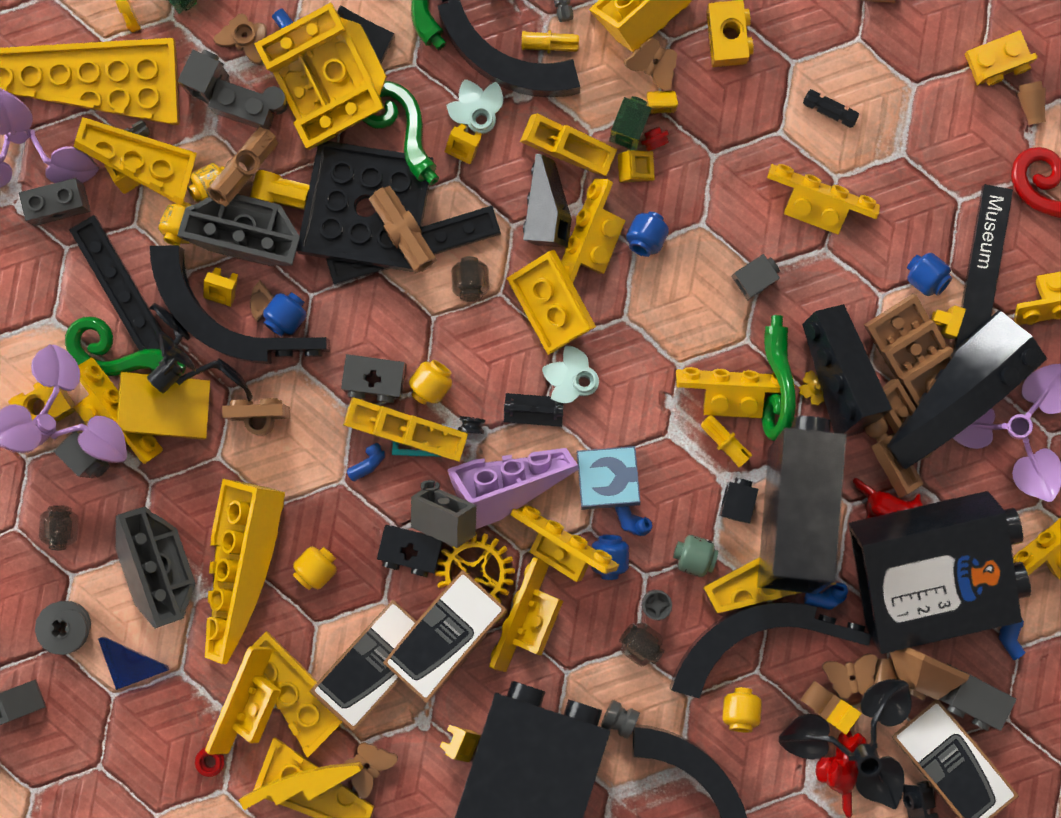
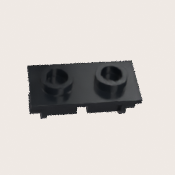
[504,393,564,427]
[903,781,938,818]

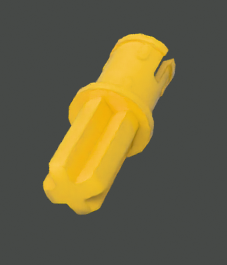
[521,30,579,54]
[701,415,752,467]

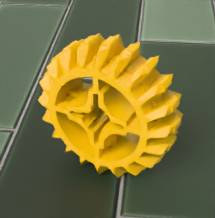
[435,533,515,603]

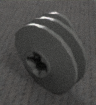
[35,601,91,655]

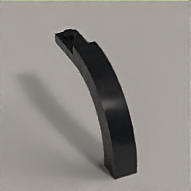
[437,0,581,97]
[150,245,330,364]
[669,602,872,699]
[632,724,747,818]

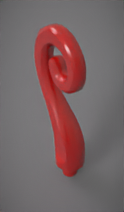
[1011,147,1061,218]

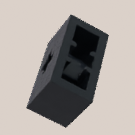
[377,524,443,577]

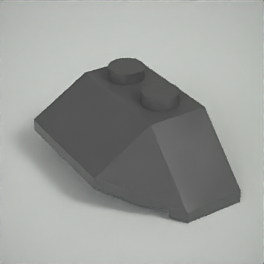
[177,194,300,266]
[115,506,196,629]

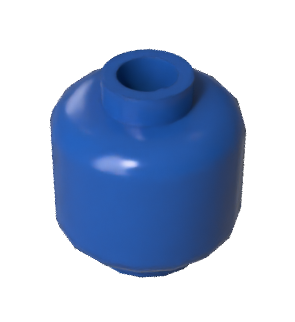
[626,211,669,257]
[907,253,952,296]
[263,292,307,337]
[591,535,629,580]

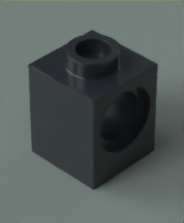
[719,478,759,523]

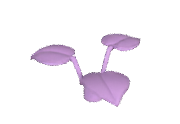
[0,88,99,188]
[0,344,127,463]
[953,364,1061,502]

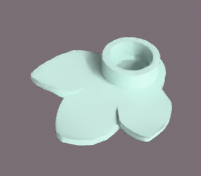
[447,79,503,134]
[542,345,599,404]

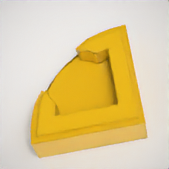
[115,0,141,33]

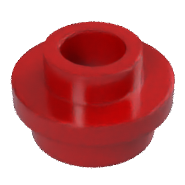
[641,127,669,151]
[195,747,225,777]

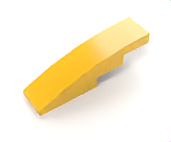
[343,397,468,462]
[238,762,363,810]

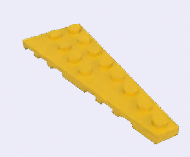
[0,38,180,125]

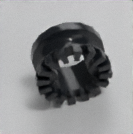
[458,416,486,434]

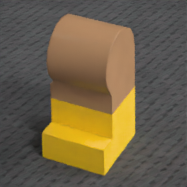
[800,681,862,735]

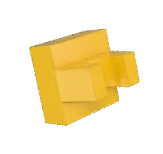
[444,124,482,164]
[203,267,238,307]
[930,305,966,340]
[440,725,481,762]

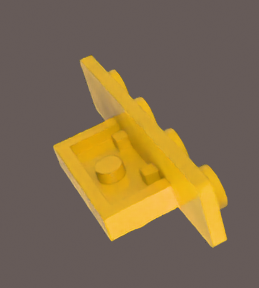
[767,164,880,235]
[561,178,626,283]
[1014,272,1061,325]
[73,358,163,464]
[676,367,795,418]
[510,505,619,582]
[1013,518,1061,580]
[489,557,563,672]
[205,646,281,755]

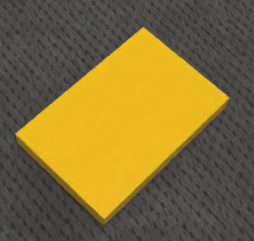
[507,249,596,355]
[117,372,210,440]

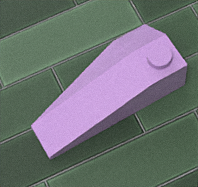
[447,448,579,529]

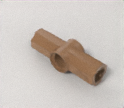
[207,127,278,207]
[369,186,437,273]

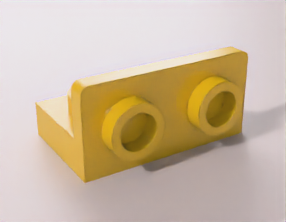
[965,30,1038,86]

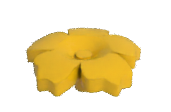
[799,370,824,406]

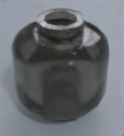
[451,256,490,302]
[39,505,79,551]
[619,622,664,667]

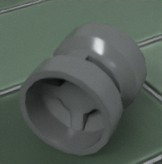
[641,590,672,620]
[601,700,640,739]

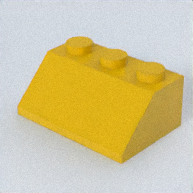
[589,0,692,53]

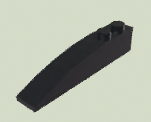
[887,311,1047,469]

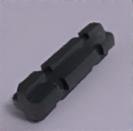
[803,89,859,128]

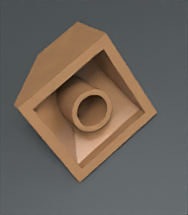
[890,648,970,700]

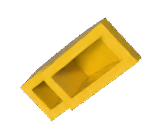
[520,113,617,176]

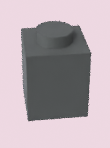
[731,254,780,301]

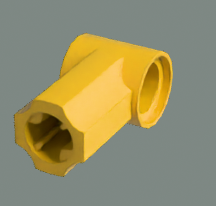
[250,170,310,210]

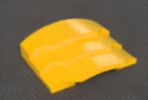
[254,2,387,150]

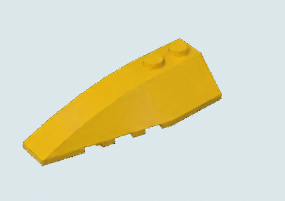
[205,479,285,664]

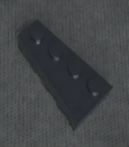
[802,304,892,437]

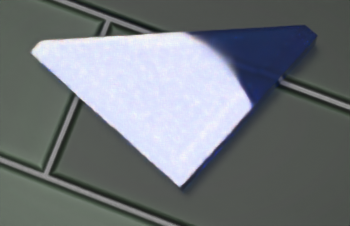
[98,636,169,690]

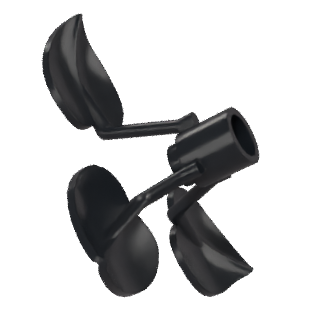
[147,303,252,401]
[778,679,912,809]

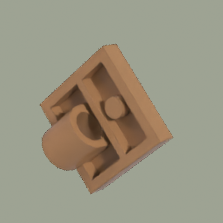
[222,398,290,436]

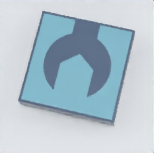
[577,446,641,510]

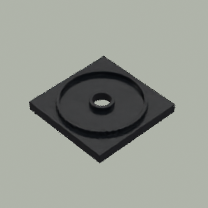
[297,141,434,272]

